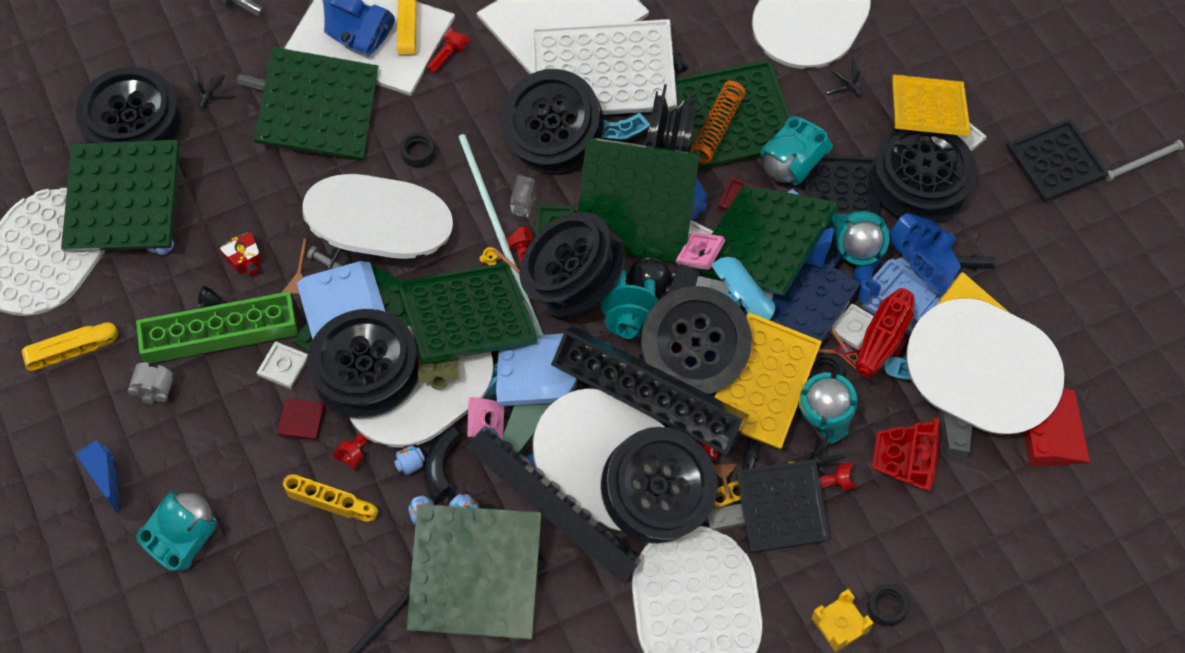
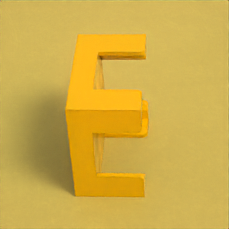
[812,589,873,652]

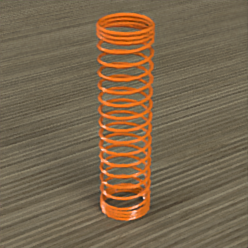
[689,81,745,163]

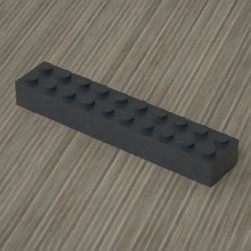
[551,326,749,456]

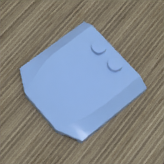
[862,256,954,335]
[297,261,385,339]
[496,334,577,406]

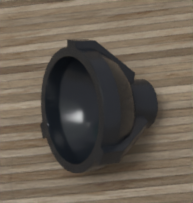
[197,285,224,308]

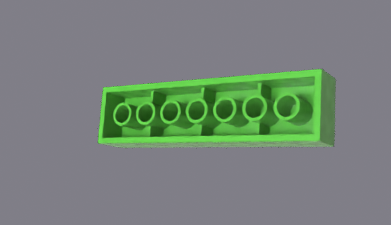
[136,291,298,364]

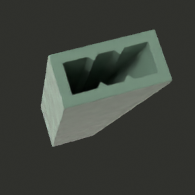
[502,403,552,455]

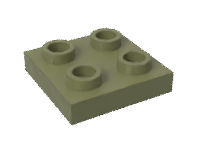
[418,356,459,390]

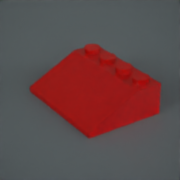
[1023,388,1090,467]

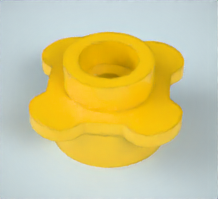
[480,247,501,265]

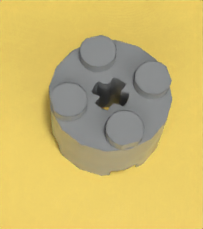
[128,363,173,404]

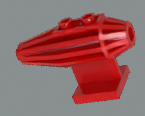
[856,288,915,377]

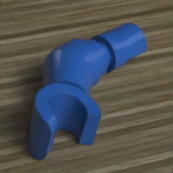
[853,254,882,304]

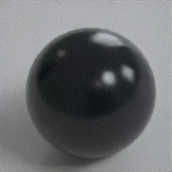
[628,257,671,297]

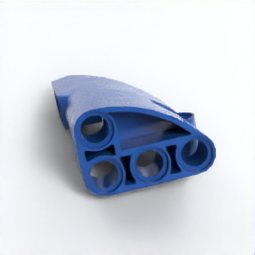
[323,0,395,56]
[889,213,961,294]

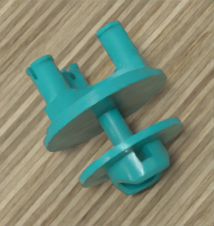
[601,269,658,339]

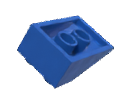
[76,440,120,513]

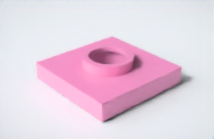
[676,232,725,270]
[467,397,504,439]

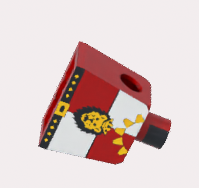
[218,230,262,276]

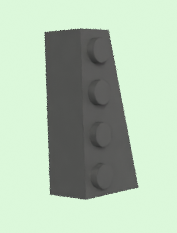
[938,409,972,461]

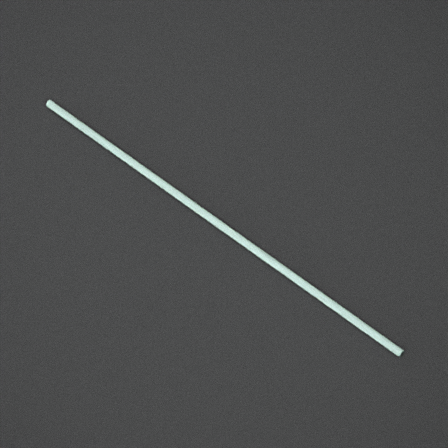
[459,134,543,335]

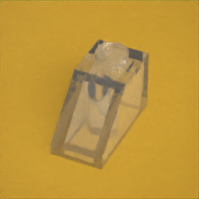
[510,175,536,217]

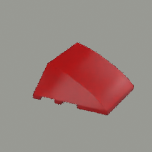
[872,418,940,492]

